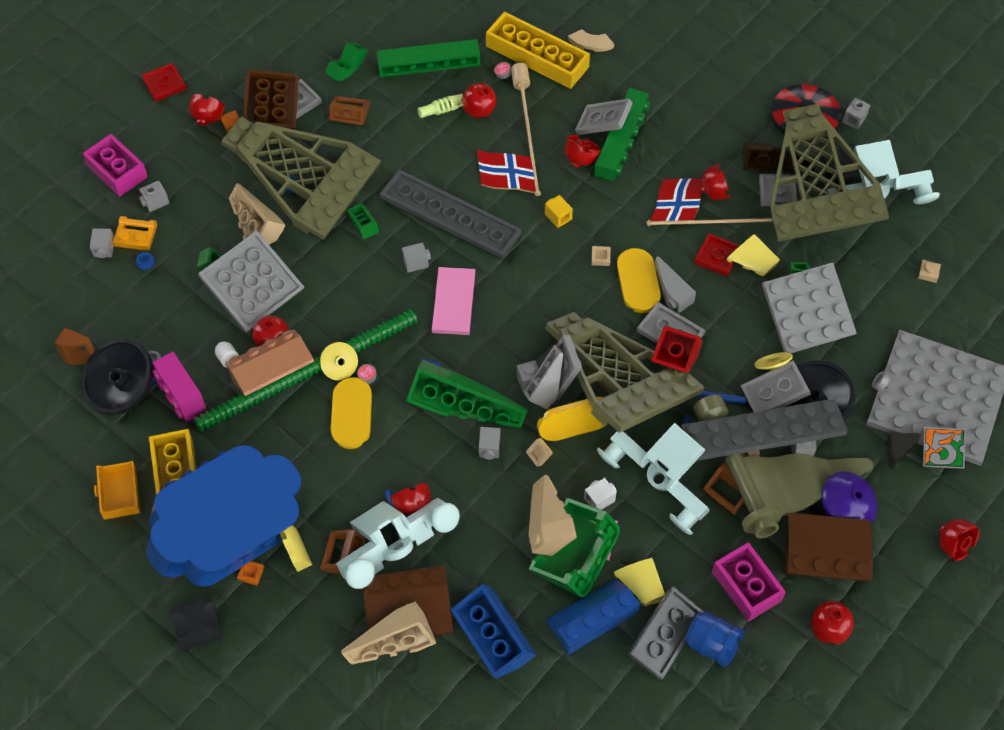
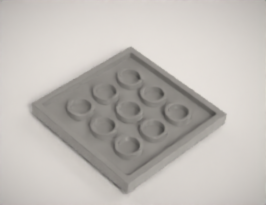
[198,231,305,333]
[762,263,857,354]

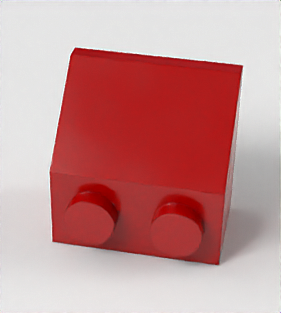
[651,325,703,374]

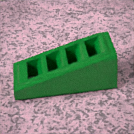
[346,203,379,239]

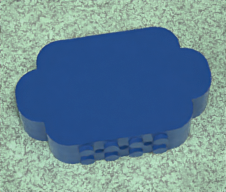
[146,446,301,587]

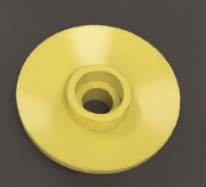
[320,342,358,380]
[755,352,793,371]

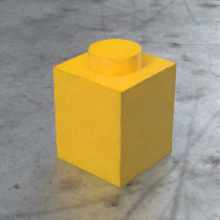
[545,195,573,228]

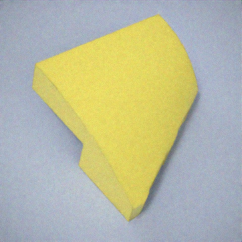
[726,234,780,276]
[280,525,313,572]
[614,558,665,606]

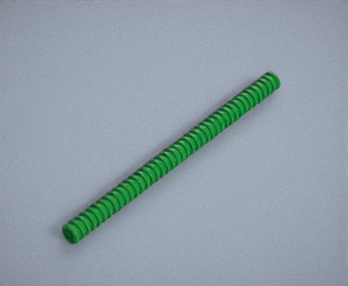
[194,309,417,432]

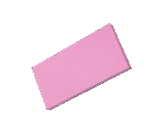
[432,267,475,335]

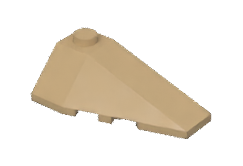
[229,183,285,244]
[529,475,577,556]
[341,602,436,665]

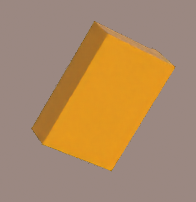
[94,461,141,520]

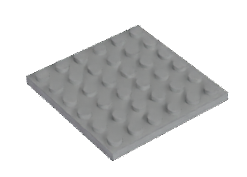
[866,329,1004,466]

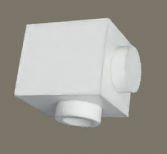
[584,478,617,510]

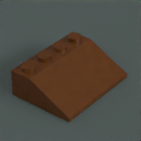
[243,69,299,130]
[784,513,873,582]
[363,566,454,636]

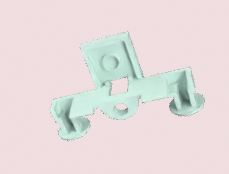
[826,140,940,204]
[597,423,710,535]
[336,498,460,589]

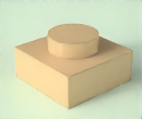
[592,246,611,266]
[918,260,941,283]
[526,438,553,466]

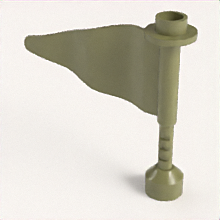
[693,395,873,538]

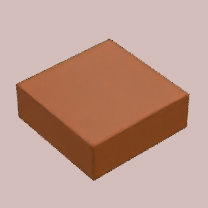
[220,110,240,132]
[237,561,264,585]

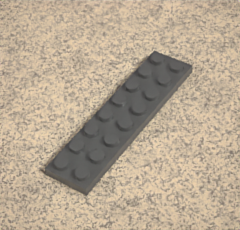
[380,170,522,259]
[681,399,848,461]

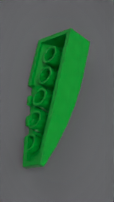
[406,360,528,428]

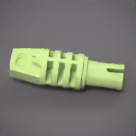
[418,94,463,118]

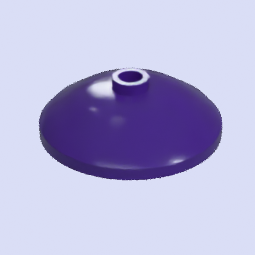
[821,472,878,523]

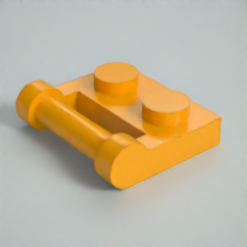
[113,216,157,251]

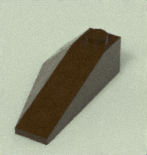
[742,142,816,171]

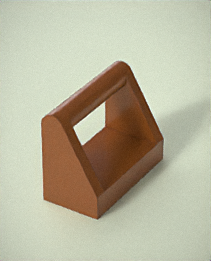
[329,96,370,125]
[55,328,95,365]
[702,462,745,515]
[320,529,366,574]

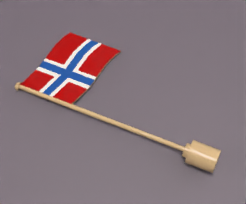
[477,63,541,196]
[646,178,772,227]

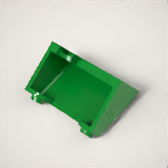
[529,498,620,598]

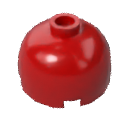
[461,83,497,118]
[189,94,225,126]
[564,135,601,168]
[699,163,731,201]
[252,316,289,347]
[390,483,431,517]
[939,519,980,561]
[811,601,854,645]

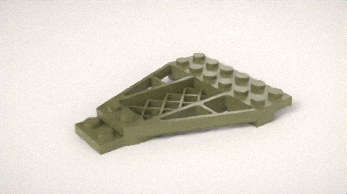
[770,104,889,242]
[221,116,381,240]
[545,312,705,433]

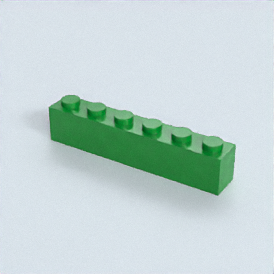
[376,39,480,77]
[594,88,651,181]

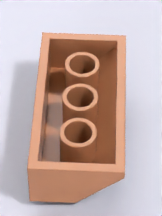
[225,329,314,396]

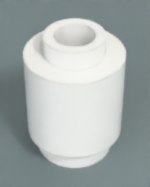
[215,342,239,368]

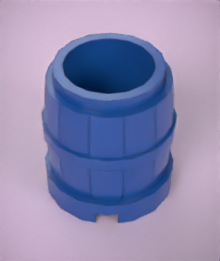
[685,612,744,668]

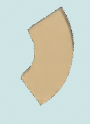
[568,29,614,52]

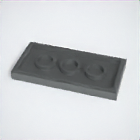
[627,586,704,680]

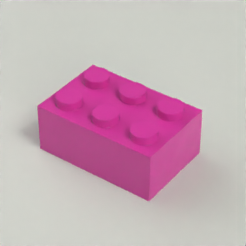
[82,134,148,197]
[152,352,206,424]
[712,542,786,622]

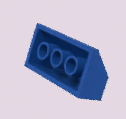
[545,579,640,655]
[451,584,537,679]

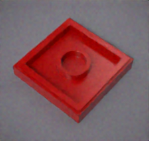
[141,63,187,102]
[694,233,740,277]

